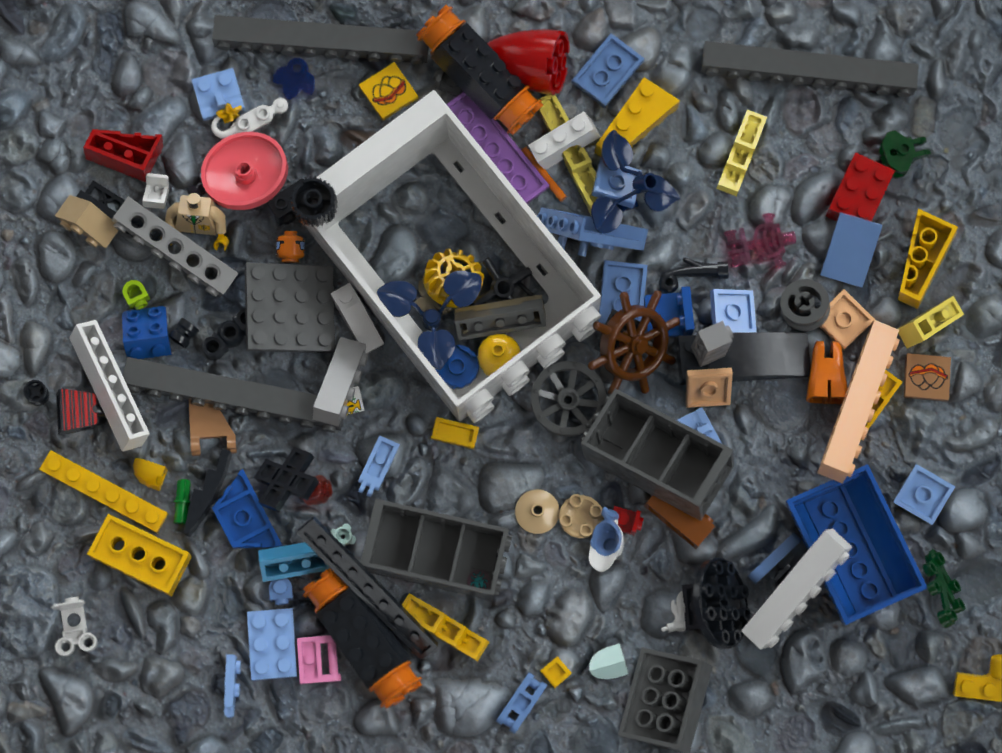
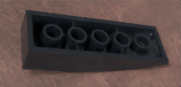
[676,332,811,385]

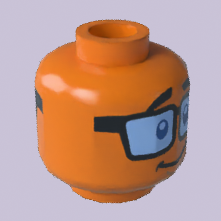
[276,231,305,263]

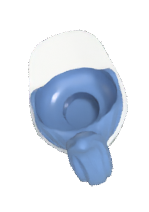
[589,507,624,572]

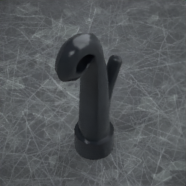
[659,257,729,293]

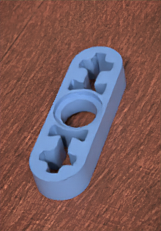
[748,533,802,584]

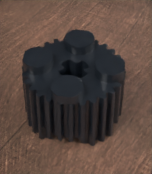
[290,176,338,227]

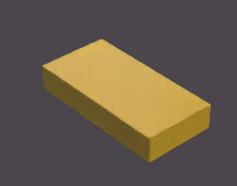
[431,417,479,449]

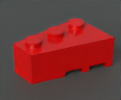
[83,129,164,182]

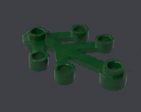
[923,549,965,628]

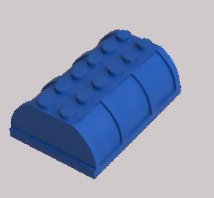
[785,464,927,626]

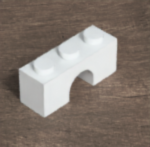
[528,111,601,170]

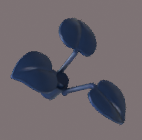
[591,130,680,234]
[377,270,482,370]

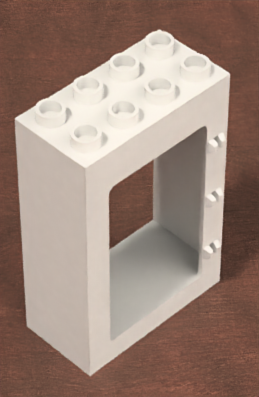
[304,90,601,423]

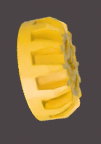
[423,248,484,308]

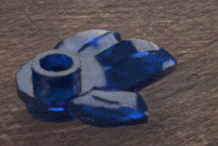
[273,58,315,100]

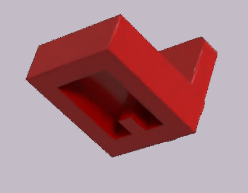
[613,506,644,536]

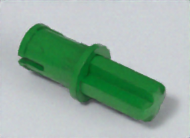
[173,479,191,525]

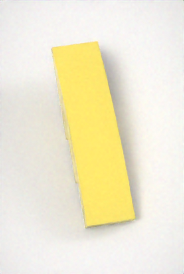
[716,110,767,197]

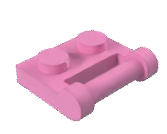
[297,635,341,685]

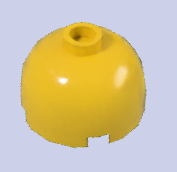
[477,334,521,376]

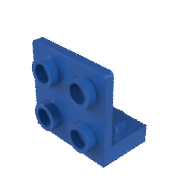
[644,286,695,337]

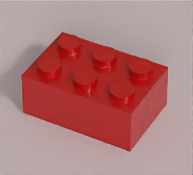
[825,152,895,221]

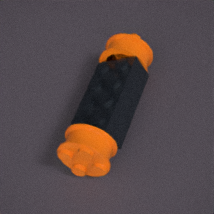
[416,5,543,136]
[303,568,422,709]

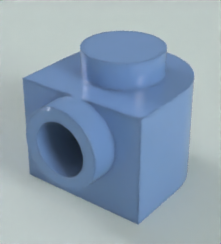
[269,578,294,605]

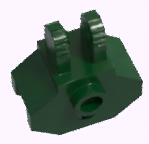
[878,130,931,179]

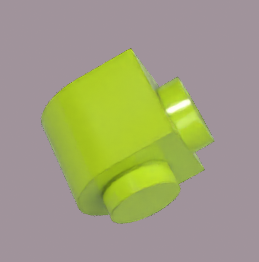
[122,280,151,310]

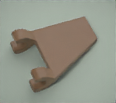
[189,400,237,456]

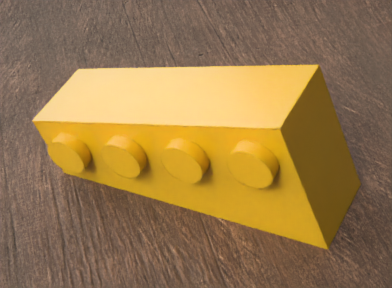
[594,77,680,157]
[898,208,958,309]

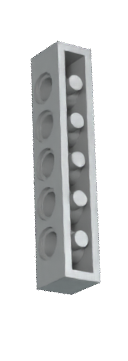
[112,196,238,297]

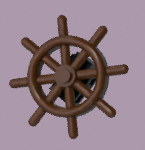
[588,290,680,394]

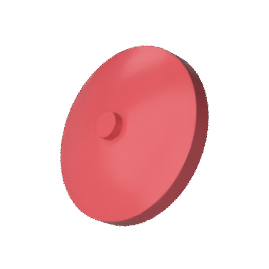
[201,132,288,210]

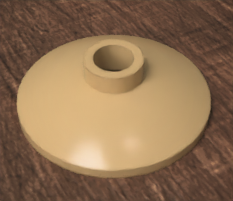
[515,489,560,534]

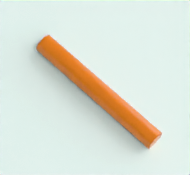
[521,147,567,202]

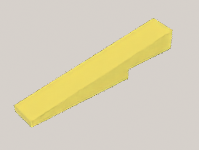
[537,95,598,214]

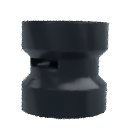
[168,318,199,349]
[23,380,49,406]

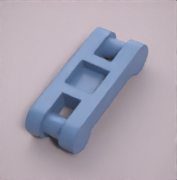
[496,672,548,734]

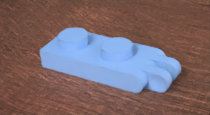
[358,435,400,497]
[224,654,241,718]

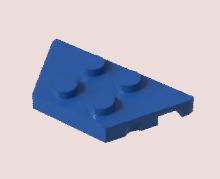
[212,469,283,549]

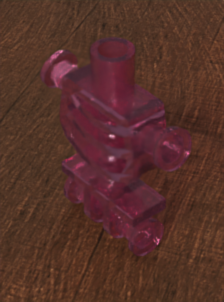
[724,213,796,270]

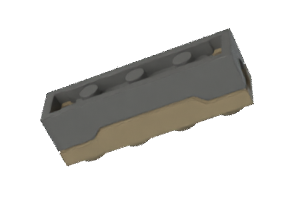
[454,294,546,341]

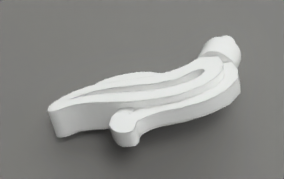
[661,591,686,633]

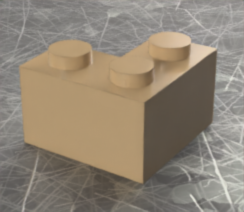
[55,195,119,248]

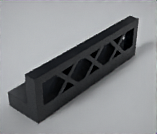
[76,180,161,248]

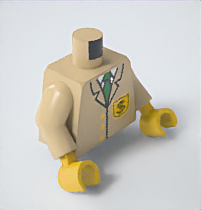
[160,193,229,250]

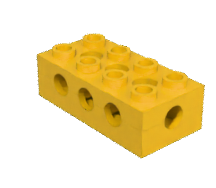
[87,514,192,597]

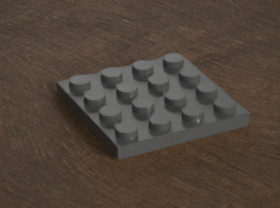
[245,262,335,353]

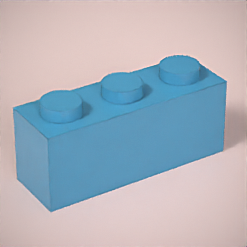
[258,542,330,582]

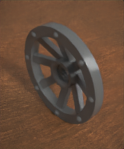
[531,361,606,437]

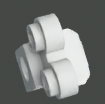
[51,597,98,656]

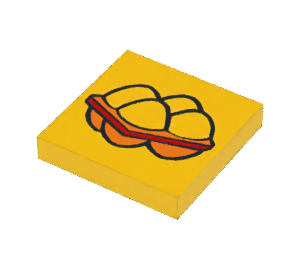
[359,62,418,121]

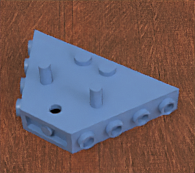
[537,207,648,257]

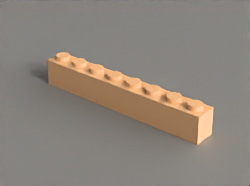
[817,320,900,483]

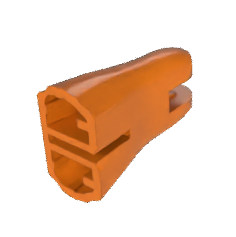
[806,341,848,404]

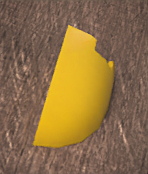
[133,458,168,491]

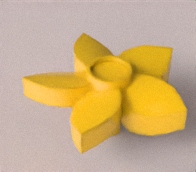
[216,103,242,124]

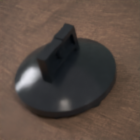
[682,557,751,649]

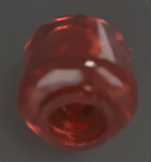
[299,475,332,506]

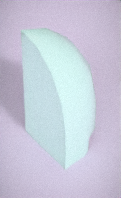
[589,643,628,679]

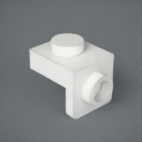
[142,173,169,209]

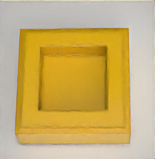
[540,656,572,689]

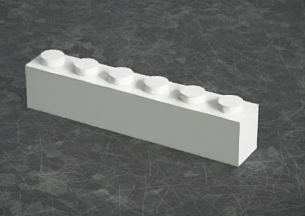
[69,320,150,452]
[741,529,853,650]

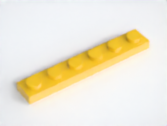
[39,450,168,534]

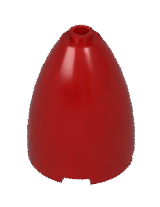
[487,29,570,96]

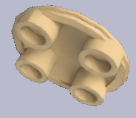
[559,494,603,539]

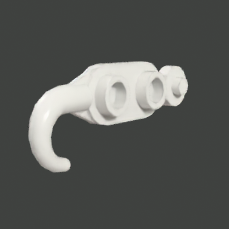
[211,98,288,139]

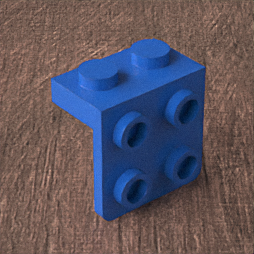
[122,306,172,359]

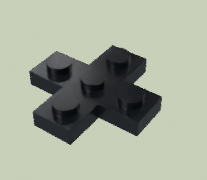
[254,447,319,513]

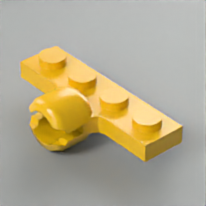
[953,654,1002,702]

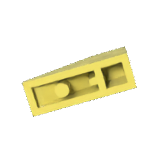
[898,296,964,348]

